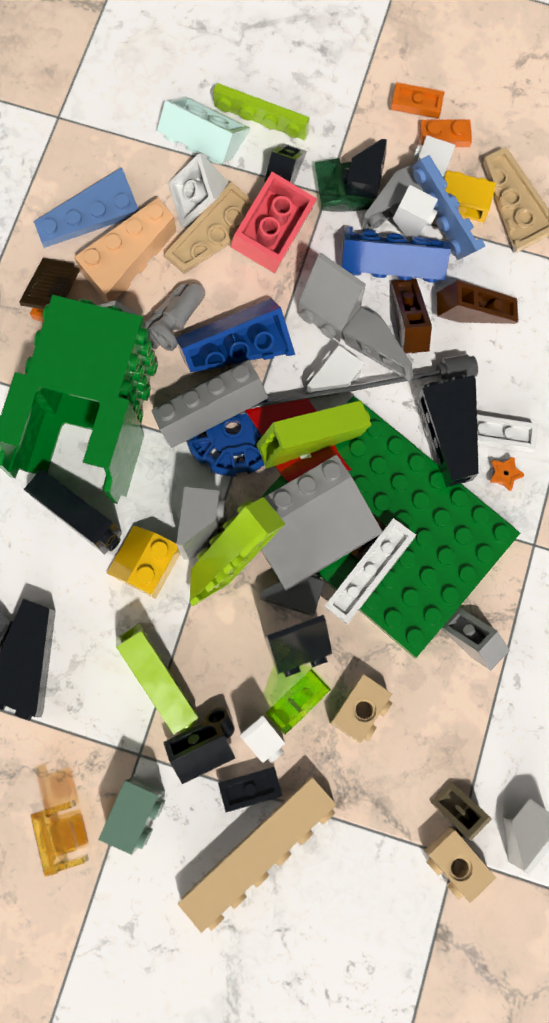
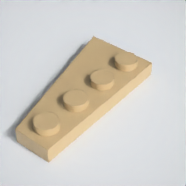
[483,147,549,253]
[164,182,254,274]

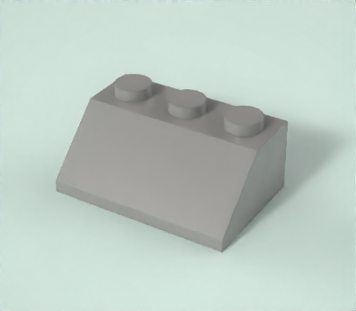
[176,487,227,560]

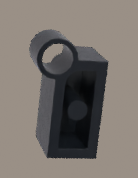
[163,707,235,784]

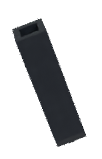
[417,375,479,488]
[23,468,122,555]
[0,598,56,721]

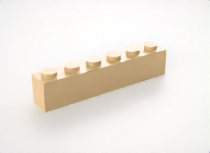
[177,776,336,933]

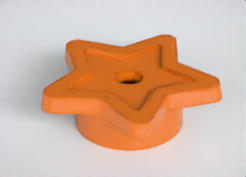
[490,457,524,491]

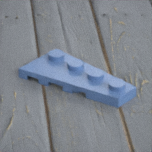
[412,155,486,261]
[34,167,139,248]

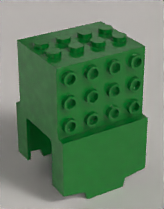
[0,295,158,504]

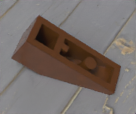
[391,278,432,354]
[437,280,518,324]

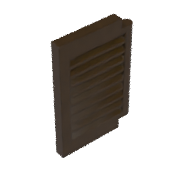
[19,258,80,310]

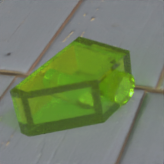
[265,669,331,734]

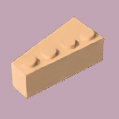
[74,198,177,303]

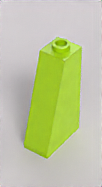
[257,401,371,469]
[116,623,198,735]

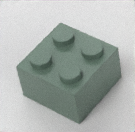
[98,777,166,855]

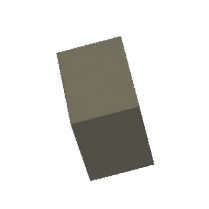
[431,782,492,841]

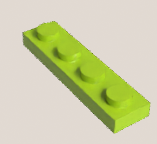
[213,83,310,141]

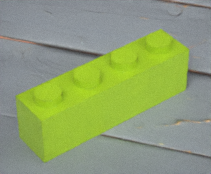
[190,497,286,606]

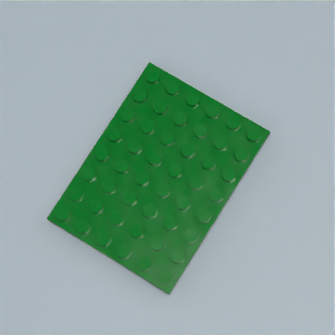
[260,395,521,659]

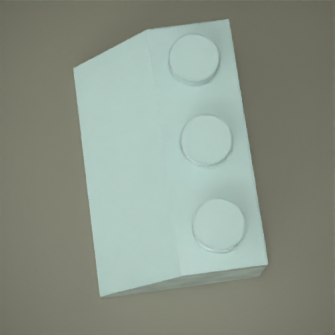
[157,96,250,164]

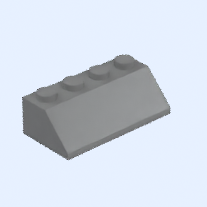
[151,359,268,448]

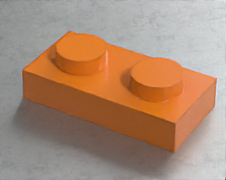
[391,82,445,119]
[420,119,472,147]

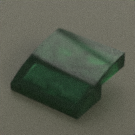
[315,158,373,212]

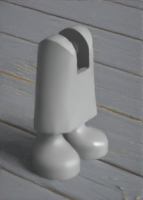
[144,283,205,352]

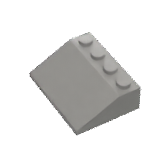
[261,455,382,591]

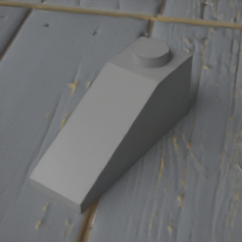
[343,307,413,381]

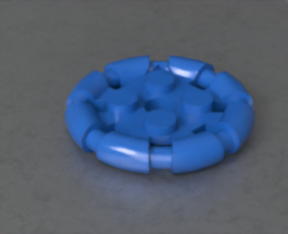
[187,398,271,477]

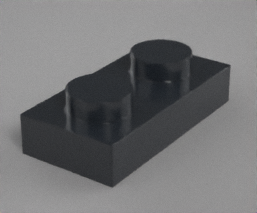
[218,766,282,813]

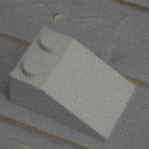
[298,253,366,342]

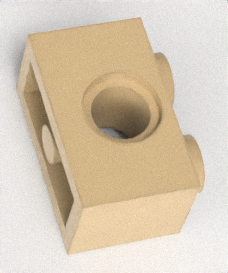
[330,674,393,743]
[424,827,496,903]

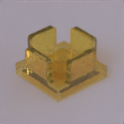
[30,800,89,877]

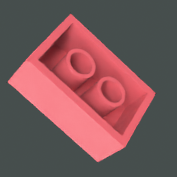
[231,172,317,273]

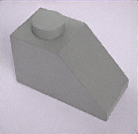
[441,607,510,671]

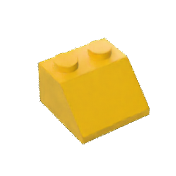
[107,525,181,599]

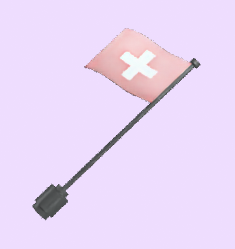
[239,354,478,483]

